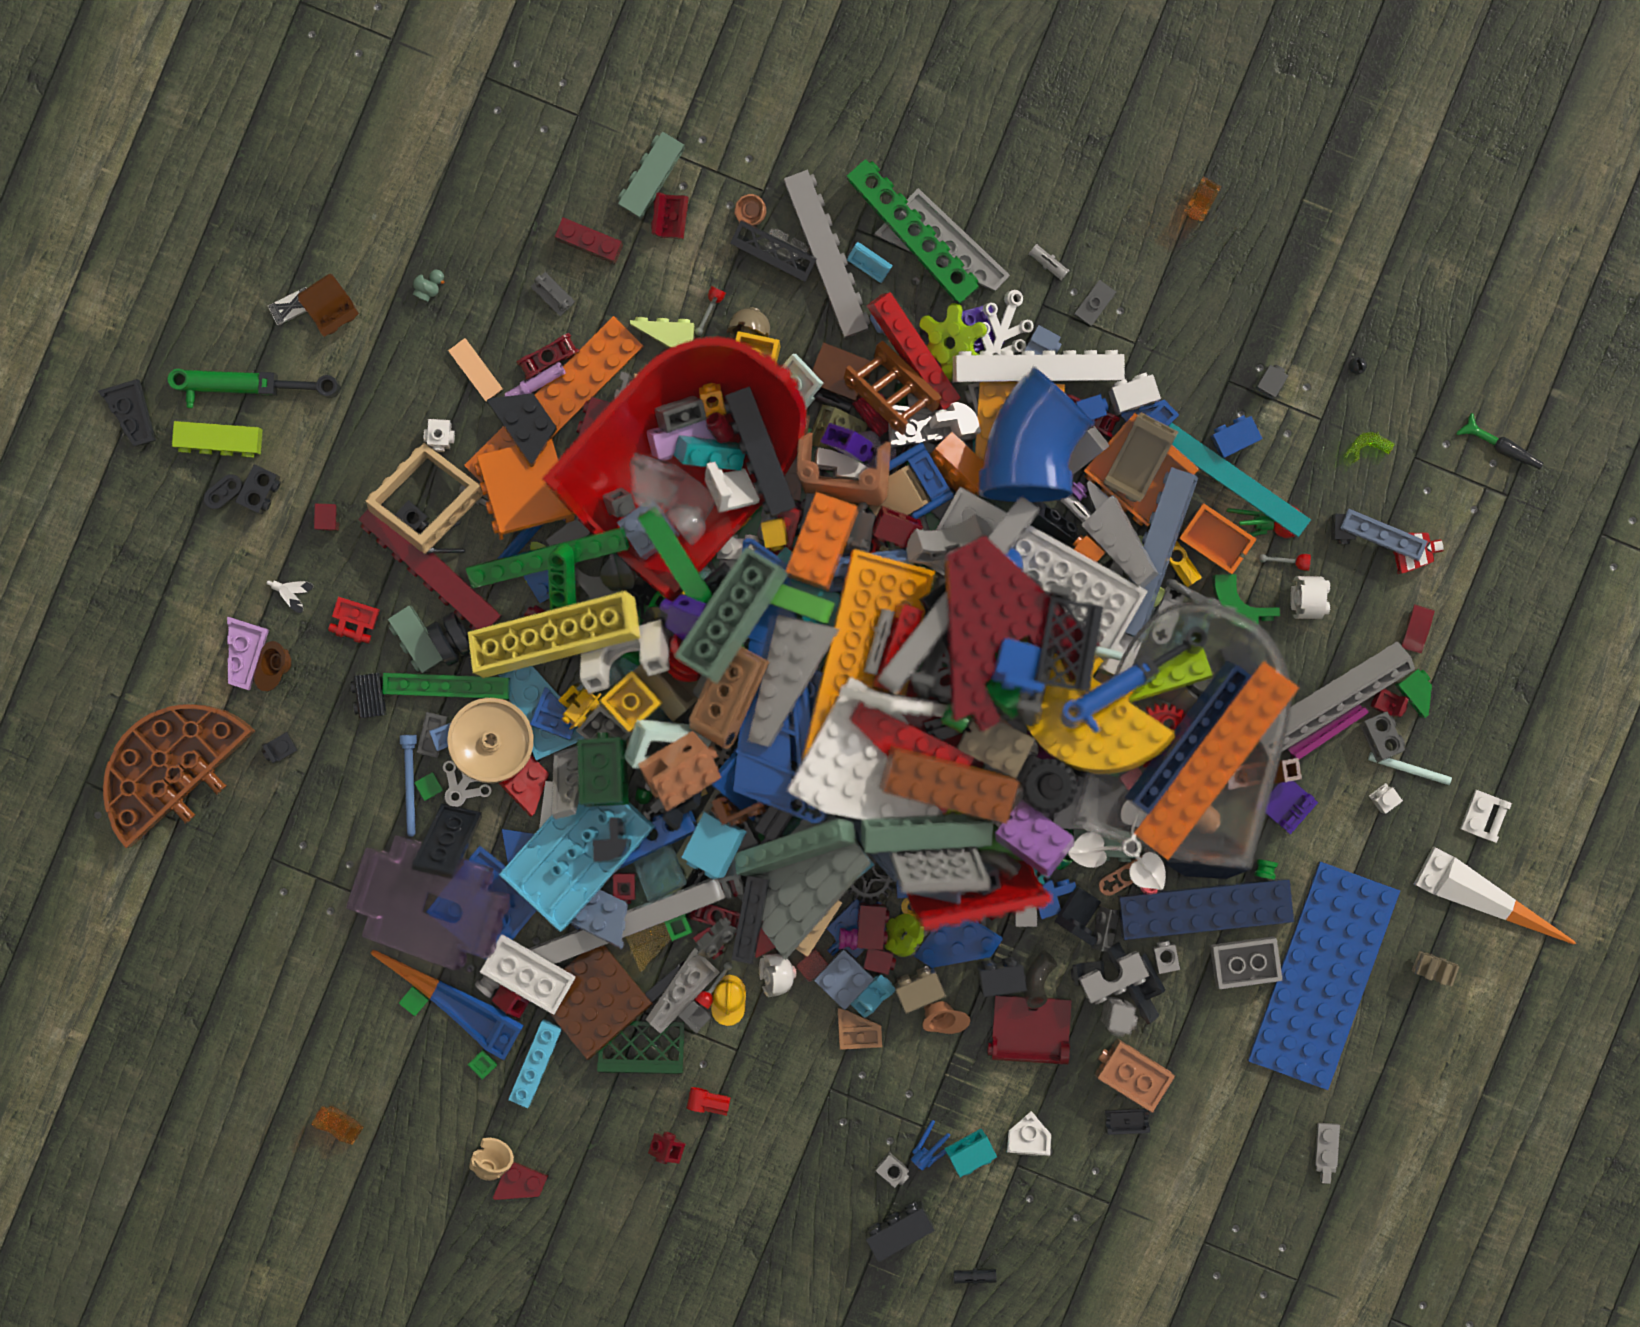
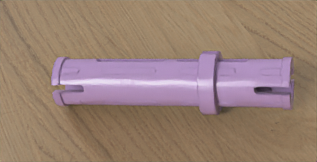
[505,362,566,396]

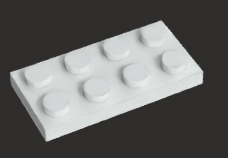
[480,935,576,1015]

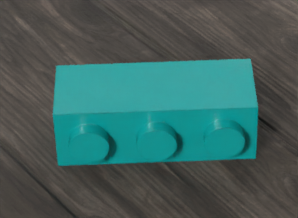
[674,435,745,471]

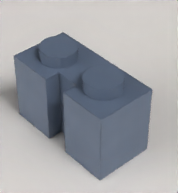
[1025,325,1062,355]

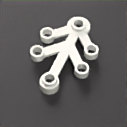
[981,290,1033,355]
[443,760,492,807]

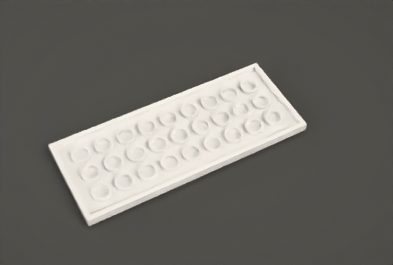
[924,486,1148,666]

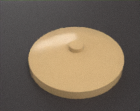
[448,698,533,783]

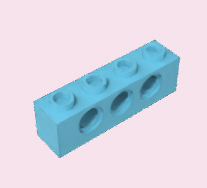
[508,1019,562,1108]

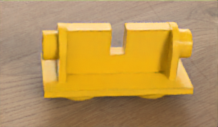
[562,688,602,730]

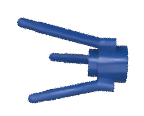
[911,1120,950,1170]

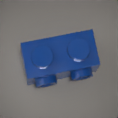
[1210,415,1262,458]

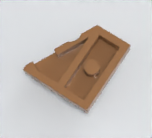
[838,1008,882,1049]

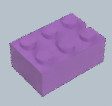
[996,800,1074,878]

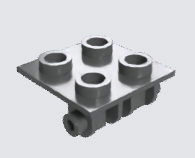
[843,512,875,554]

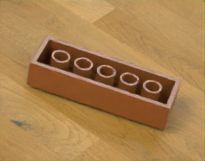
[879,746,1019,824]

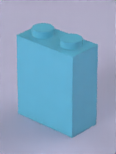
[681,811,747,879]

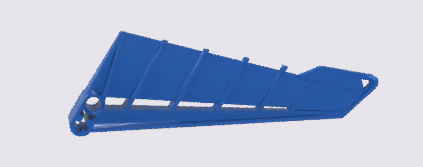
[733,538,828,823]

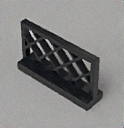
[1036,597,1104,693]

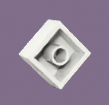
[1108,373,1161,416]

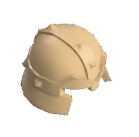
[469,1137,514,1181]

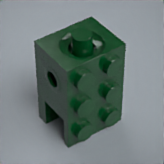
[577,732,629,807]

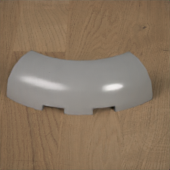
[907,514,993,564]

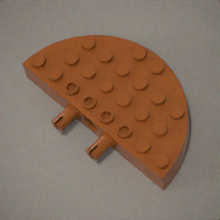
[103,704,256,848]

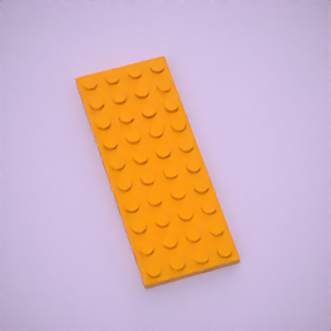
[802,549,935,760]

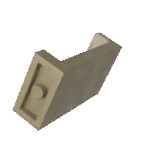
[1103,412,1178,502]

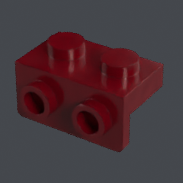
[651,192,689,239]

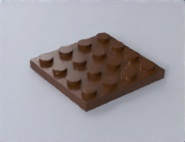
[549,945,653,1060]

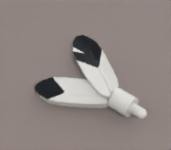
[267,581,313,613]

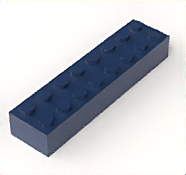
[1118,878,1294,940]

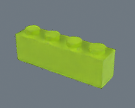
[172,421,263,458]

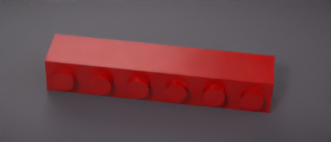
[866,292,960,410]

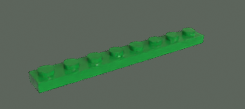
[466,527,629,588]

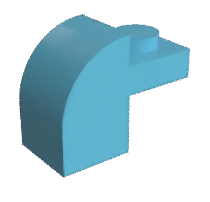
[850,975,896,1018]

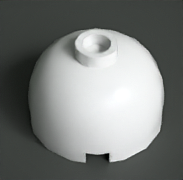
[759,954,796,997]

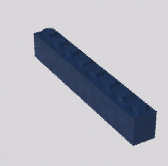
[1124,661,1252,814]

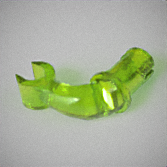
[1344,431,1395,463]

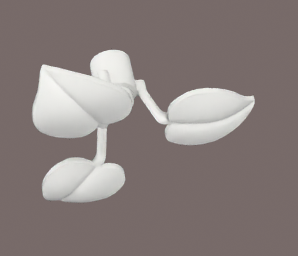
[1069,800,1165,890]

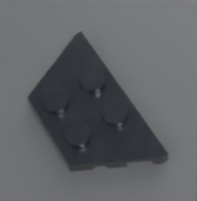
[487,393,557,467]

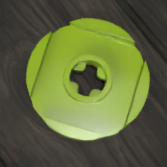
[885,914,924,957]

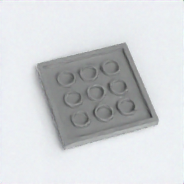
[888,847,989,893]

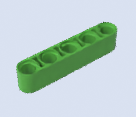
[769,584,835,624]

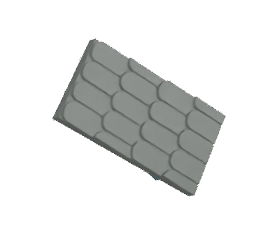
[738,809,874,960]

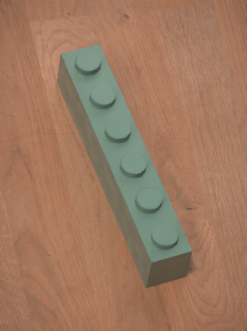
[860,814,993,854]
[734,819,856,877]

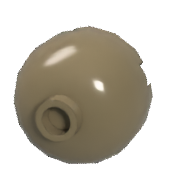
[727,307,770,340]

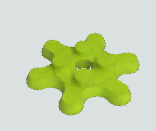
[919,303,987,382]

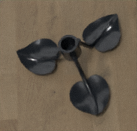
[600,553,674,638]

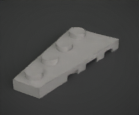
[889,405,952,447]
[646,948,720,1034]

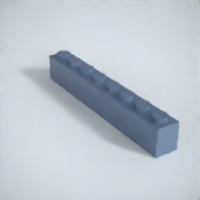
[1124,467,1198,639]

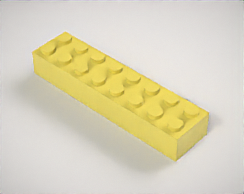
[468,591,641,678]

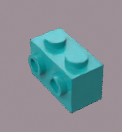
[944,1129,997,1177]

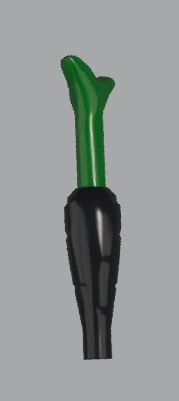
[1457,413,1543,470]

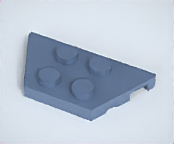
[570,890,628,949]

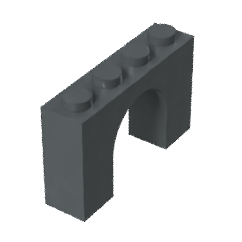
[546,516,639,601]

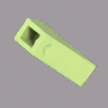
[630,317,695,348]

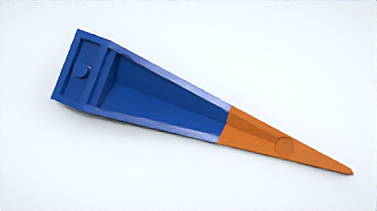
[371,950,524,1060]

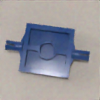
[826,899,886,958]

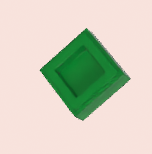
[414,772,444,801]
[399,986,429,1016]
[467,1049,498,1080]

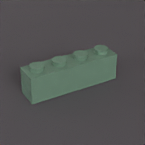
[617,132,685,220]

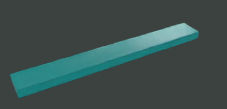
[1169,423,1311,538]

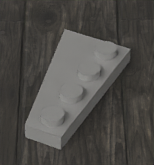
[552,746,579,820]

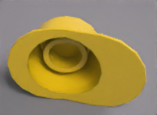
[711,975,746,1026]

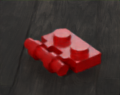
[328,597,380,644]

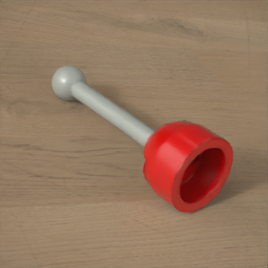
[695,286,726,336]
[1259,554,1311,571]
[695,962,732,1009]

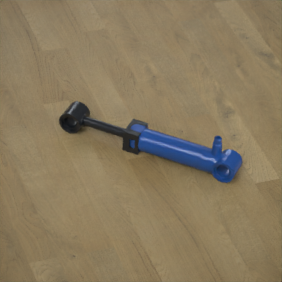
[1060,627,1208,733]

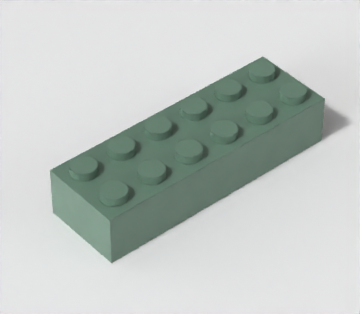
[675,547,788,684]

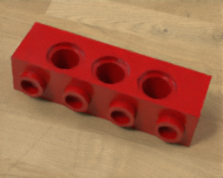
[871,604,924,693]

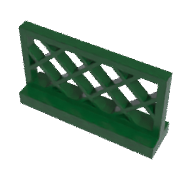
[597,1021,684,1074]

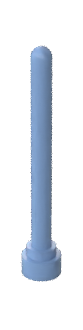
[400,735,417,837]

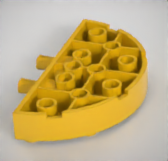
[1019,642,1175,774]

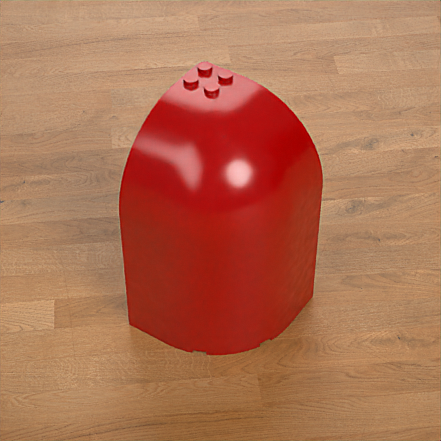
[541,337,807,602]

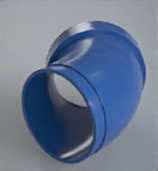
[979,366,1095,502]

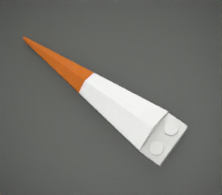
[1414,847,1576,944]

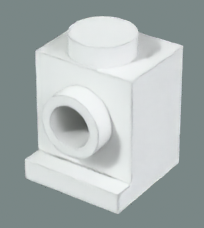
[1369,783,1403,814]

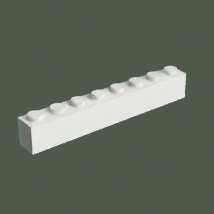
[953,350,1125,382]

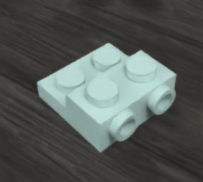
[783,354,824,409]

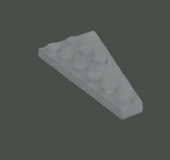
[874,188,1010,291]
[748,615,840,747]

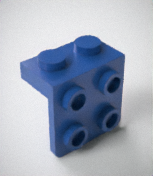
[992,638,1044,695]

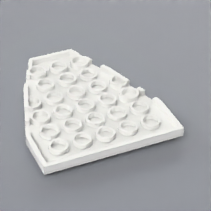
[786,677,943,819]

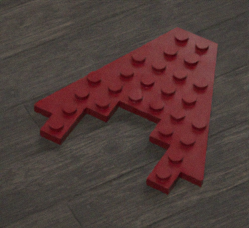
[945,536,1100,732]

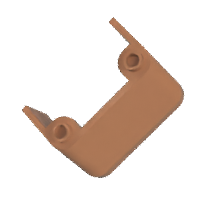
[797,433,891,506]

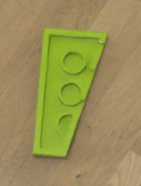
[1129,638,1213,703]

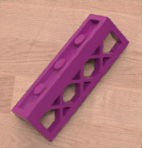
[1287,704,1369,759]

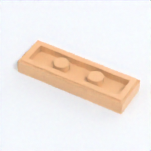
[448,338,503,402]

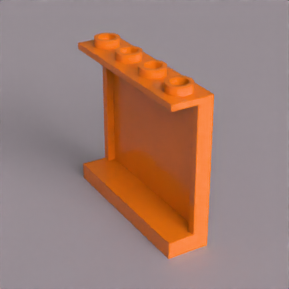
[1084,413,1199,527]
[474,438,575,540]

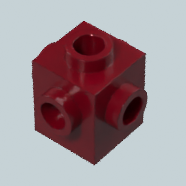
[648,1131,686,1164]

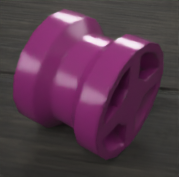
[839,928,858,950]

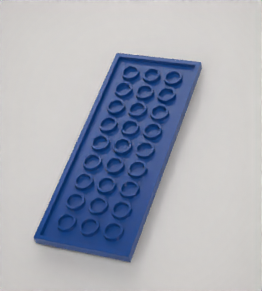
[1247,861,1400,1090]

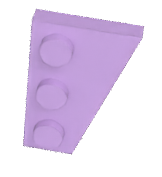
[227,617,269,690]

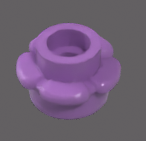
[1072,482,1088,501]

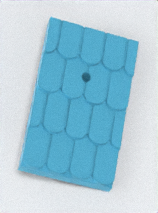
[499,803,655,931]

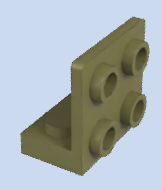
[811,405,867,452]

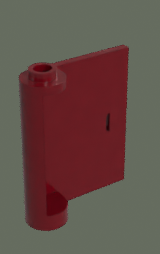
[987,995,1072,1065]

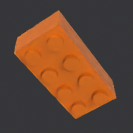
[786,492,858,591]

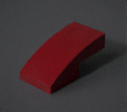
[1401,604,1435,654]

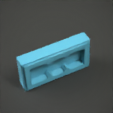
[846,242,893,283]

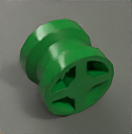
[1254,859,1278,880]

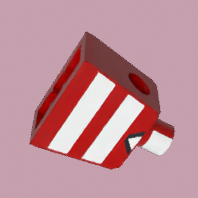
[1393,533,1444,574]

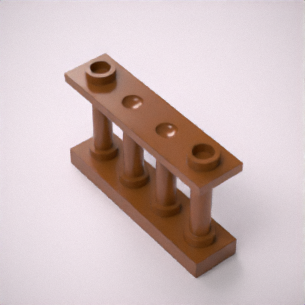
[844,341,942,435]

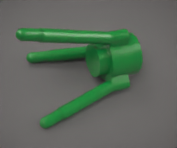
[1227,508,1274,537]

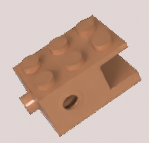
[638,731,721,811]
[1095,1038,1175,1113]

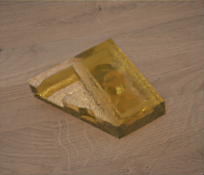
[626,922,671,972]

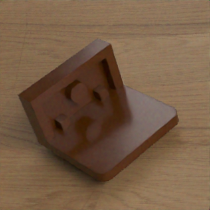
[297,274,359,337]
[712,797,770,827]

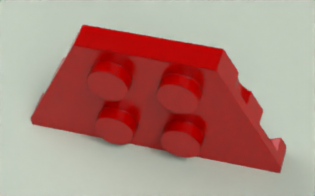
[499,755,549,817]

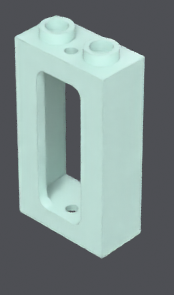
[624,720,711,768]

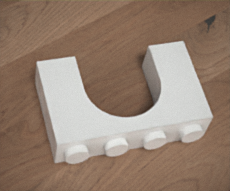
[580,620,669,693]

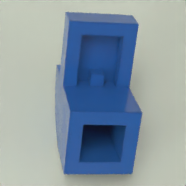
[1038,879,1076,919]

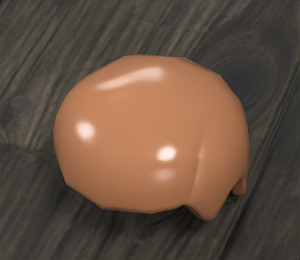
[734,194,766,226]

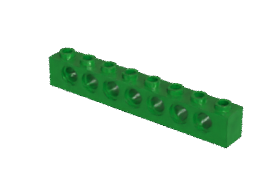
[847,159,979,305]

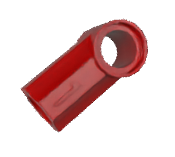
[686,1087,731,1116]

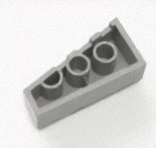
[1081,495,1159,589]

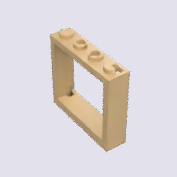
[366,443,483,554]

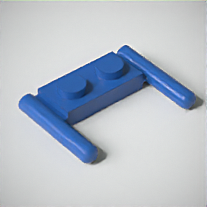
[889,442,954,519]

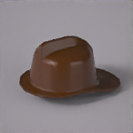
[254,641,291,692]

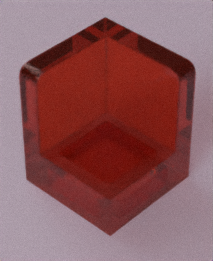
[797,948,828,982]

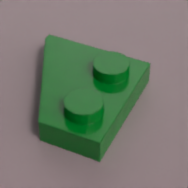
[985,678,1021,719]

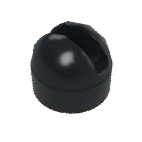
[1349,357,1367,375]

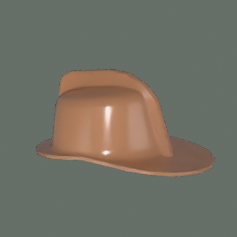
[922,1001,971,1034]

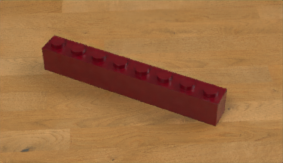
[358,505,503,630]

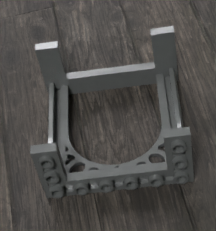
[911,558,1072,726]

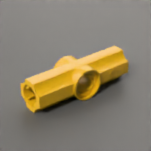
[1169,541,1202,587]

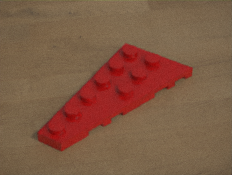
[850,700,974,814]

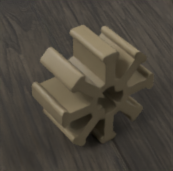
[1412,951,1460,986]

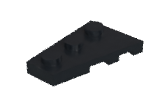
[98,379,156,447]

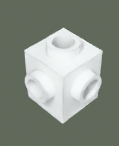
[424,419,455,452]

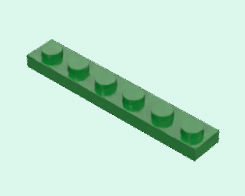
[383,673,510,699]

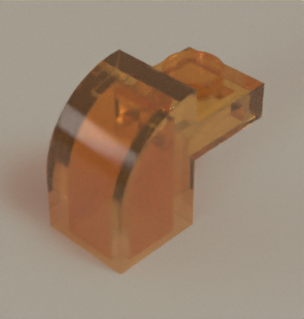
[1184,176,1221,222]
[311,1105,364,1145]

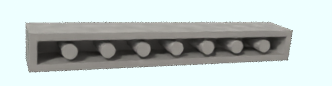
[784,170,871,339]
[1258,641,1415,758]

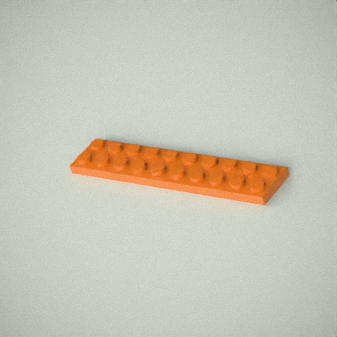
[464,316,644,483]
[1134,661,1299,860]

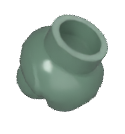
[413,269,445,302]

